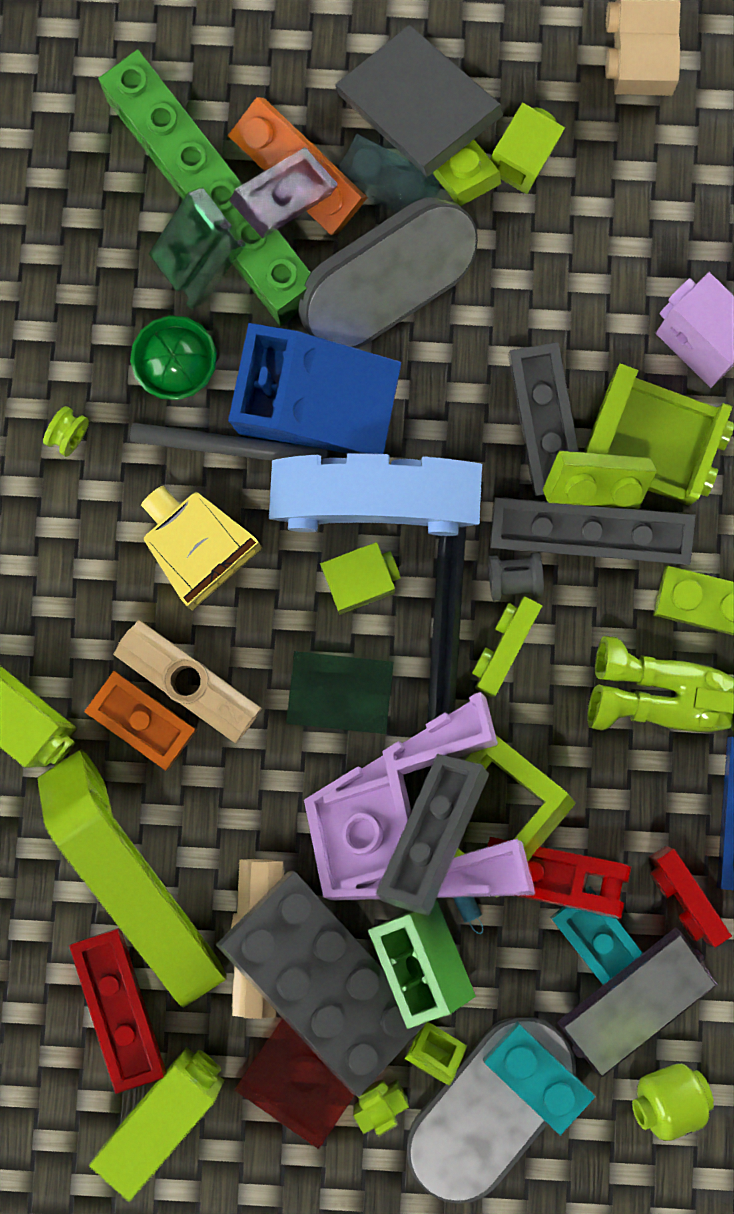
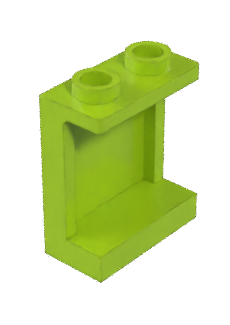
[583,363,734,506]

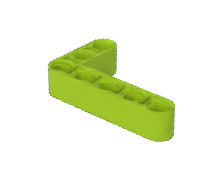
[38,749,227,1008]

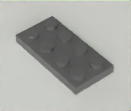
[216,871,427,1097]

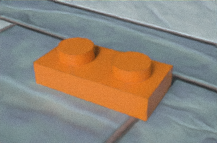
[84,671,197,771]

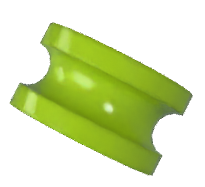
[43,406,89,457]

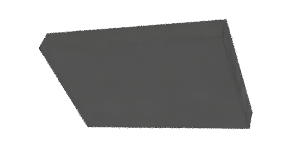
[335,25,503,177]

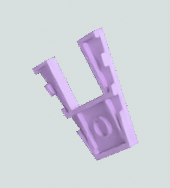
[304,692,535,900]

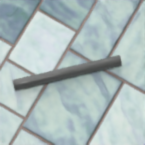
[130,423,328,461]

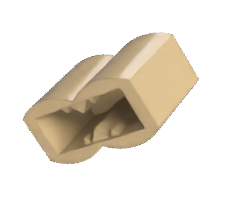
[605,0,680,96]

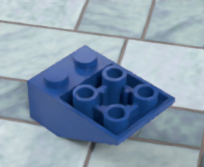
[228,323,401,454]

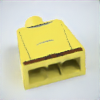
[141,486,262,611]

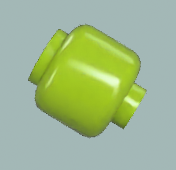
[632,1063,714,1141]

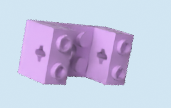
[656,272,734,388]

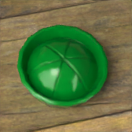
[130,315,217,400]

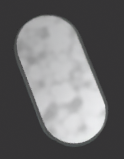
[299,197,478,348]
[407,1016,576,1203]

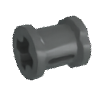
[488,552,544,601]

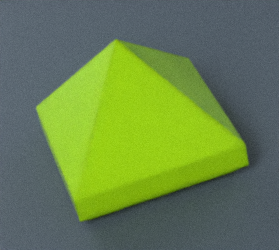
[405,1022,467,1086]

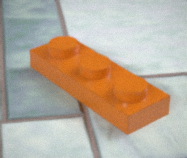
[228,97,368,235]

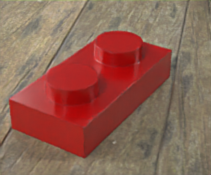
[649,846,732,948]

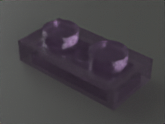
[229,147,338,239]

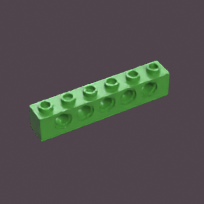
[98,49,311,326]

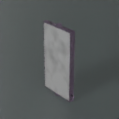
[557,927,718,1078]

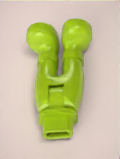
[587,636,734,732]

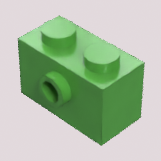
[368,900,476,1029]

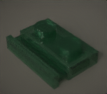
[149,187,246,309]
[286,651,394,734]

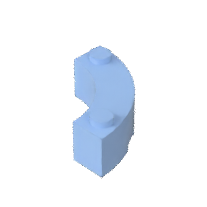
[269,454,482,536]

